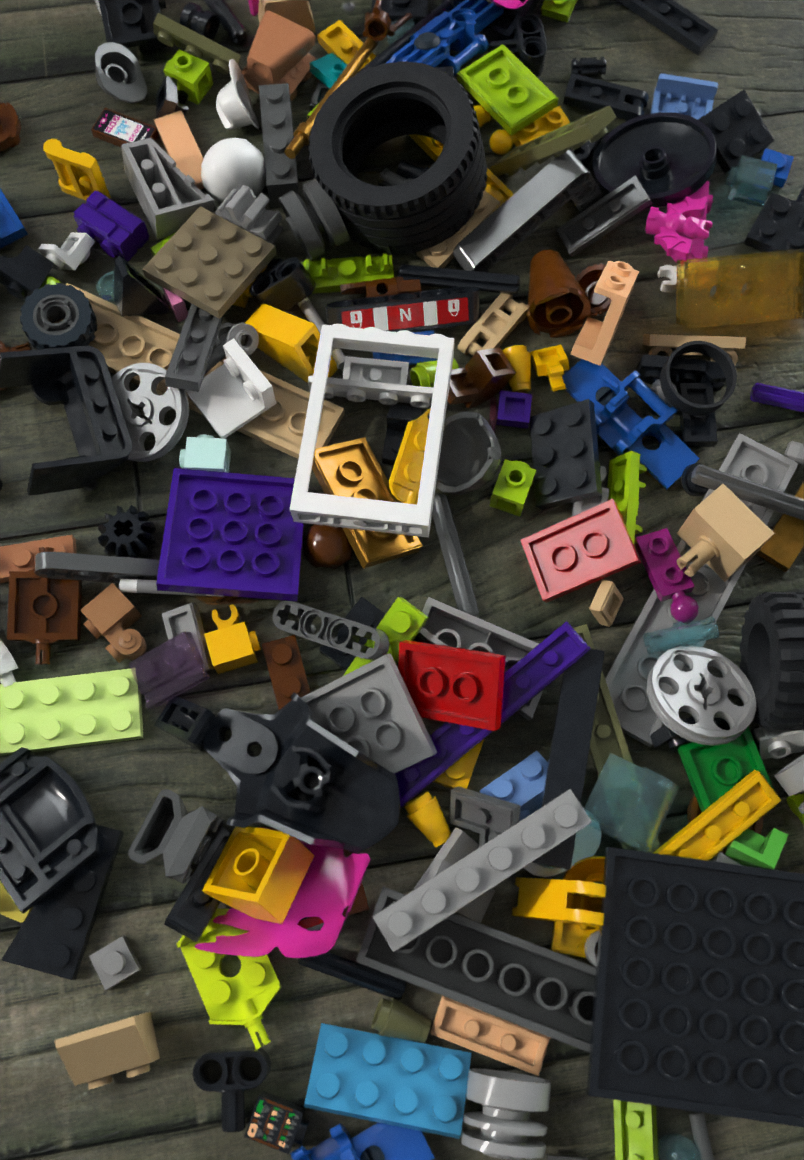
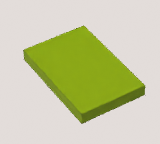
[457,44,559,136]

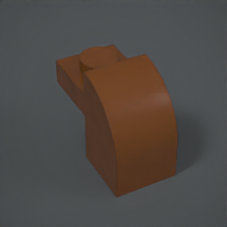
[448,347,516,409]

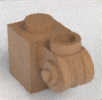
[80,583,147,663]

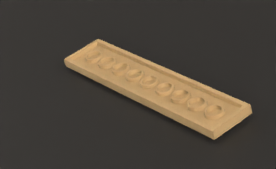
[54,283,345,459]

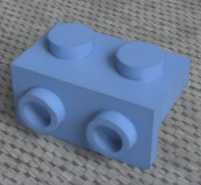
[650,74,718,119]
[480,751,548,822]

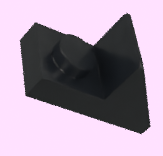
[382,404,423,465]

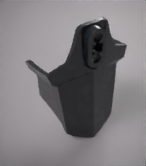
[203,692,400,853]

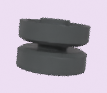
[279,178,349,261]

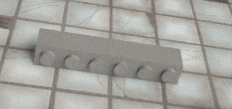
[373,789,592,952]

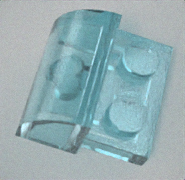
[584,753,679,853]

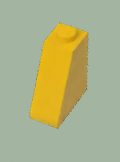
[245,303,338,383]

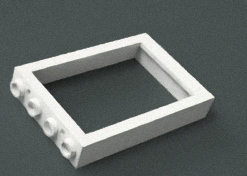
[290,324,454,538]

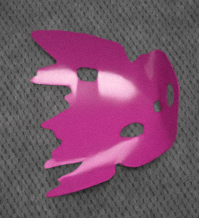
[194,826,370,958]

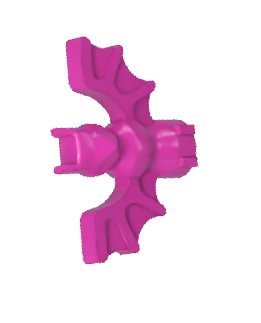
[646,196,713,261]

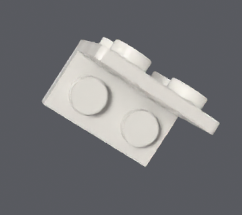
[186,338,276,439]

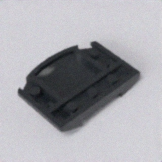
[0,747,99,913]

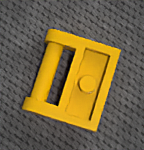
[43,139,111,200]

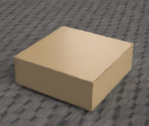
[589,579,623,627]

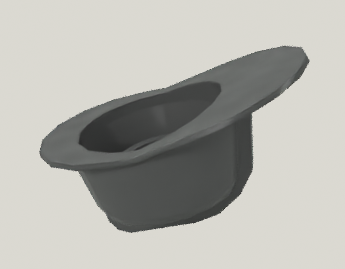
[95,42,147,103]

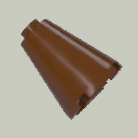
[527,249,591,337]

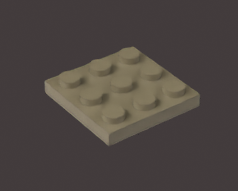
[142,206,276,319]

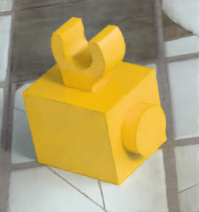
[204,604,261,674]

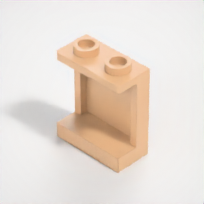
[570,261,639,366]

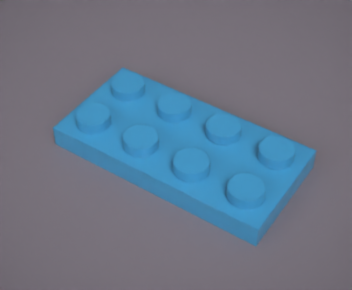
[304,1023,471,1139]

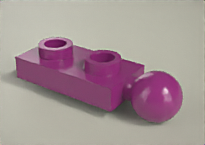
[634,528,699,623]

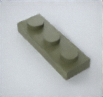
[153,13,241,75]

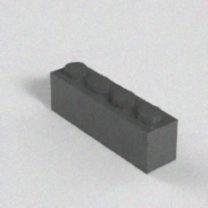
[259,83,299,208]

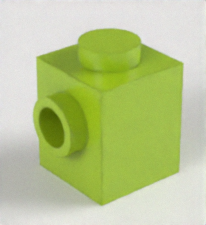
[164,49,213,105]
[489,459,536,517]

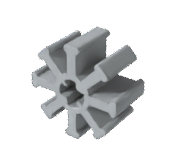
[215,185,283,244]

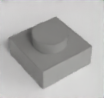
[89,936,142,990]

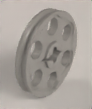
[111,363,189,462]
[647,646,756,745]

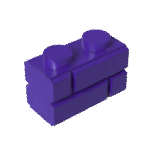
[73,190,149,261]

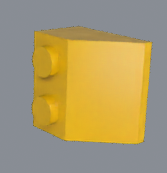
[202,826,314,924]

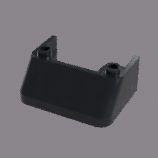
[0,346,132,496]

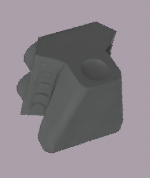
[128,789,224,884]

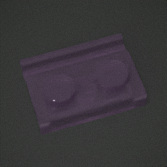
[128,632,210,709]

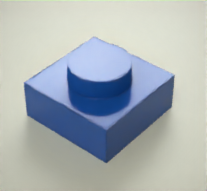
[754,148,794,188]

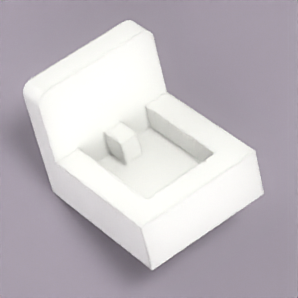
[38,232,95,271]

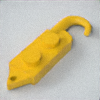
[388,408,431,505]

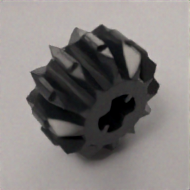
[98,505,156,558]

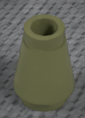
[372,997,431,1043]

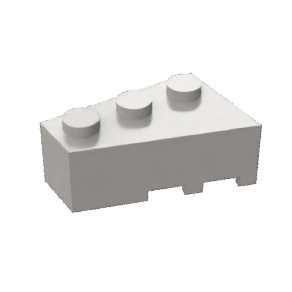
[122,138,214,240]

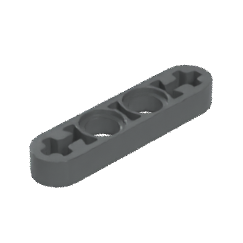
[35,552,160,583]
[273,600,390,661]

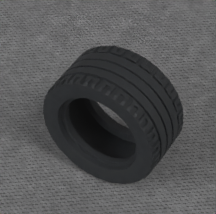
[308,61,487,254]

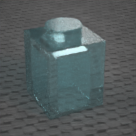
[726,155,777,207]

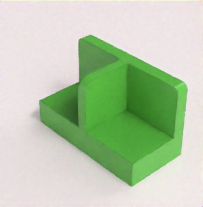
[723,828,788,870]

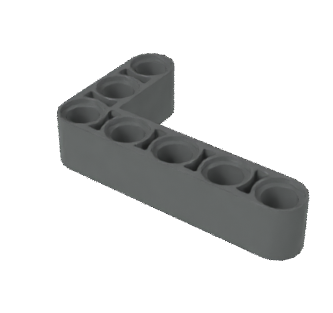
[453,150,603,272]

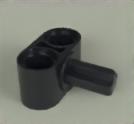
[488,13,547,77]
[249,257,316,312]
[192,1047,271,1133]

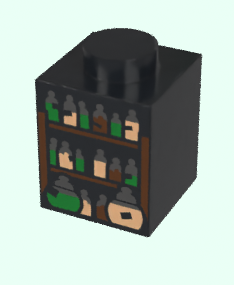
[244,1091,309,1154]

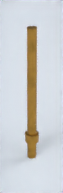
[285,37,378,159]

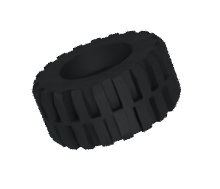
[740,592,804,730]

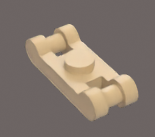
[457,293,528,356]

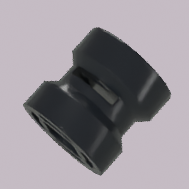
[180,2,220,41]

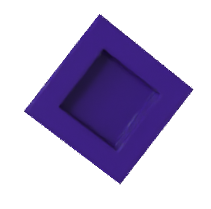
[496,390,532,429]

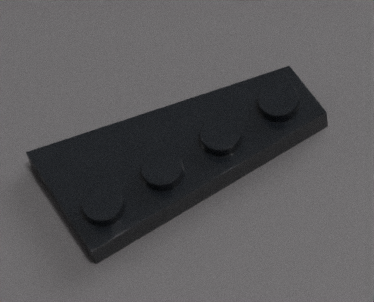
[1,824,124,980]

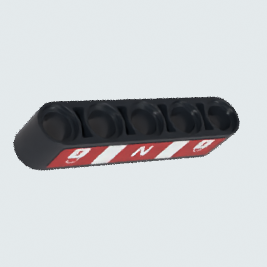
[325,286,480,332]

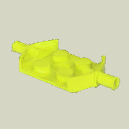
[176,908,282,1050]

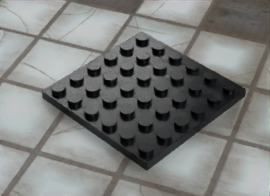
[587,847,804,1127]

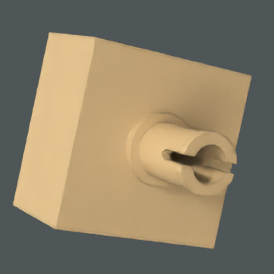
[677,484,775,582]

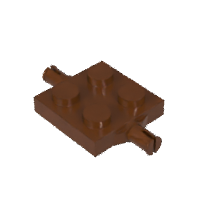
[7,547,82,665]

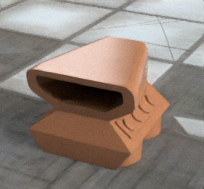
[241,11,317,101]

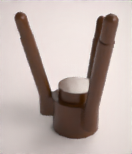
[363,0,412,41]

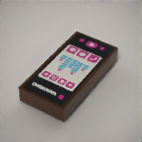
[91,108,159,148]

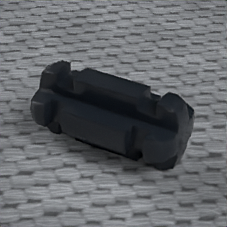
[571,57,607,76]

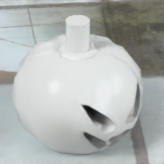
[201,138,266,203]

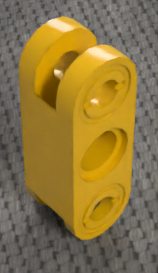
[512,877,606,926]

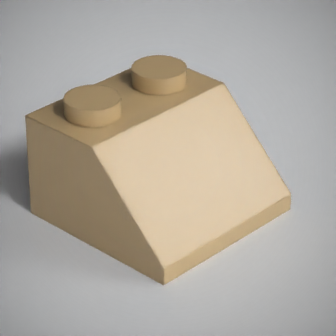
[55,1012,160,1090]

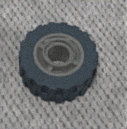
[20,283,97,350]

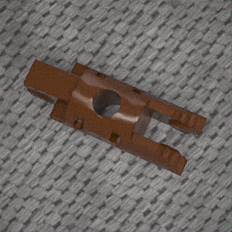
[340,276,422,298]

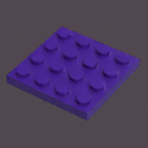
[156,468,303,601]

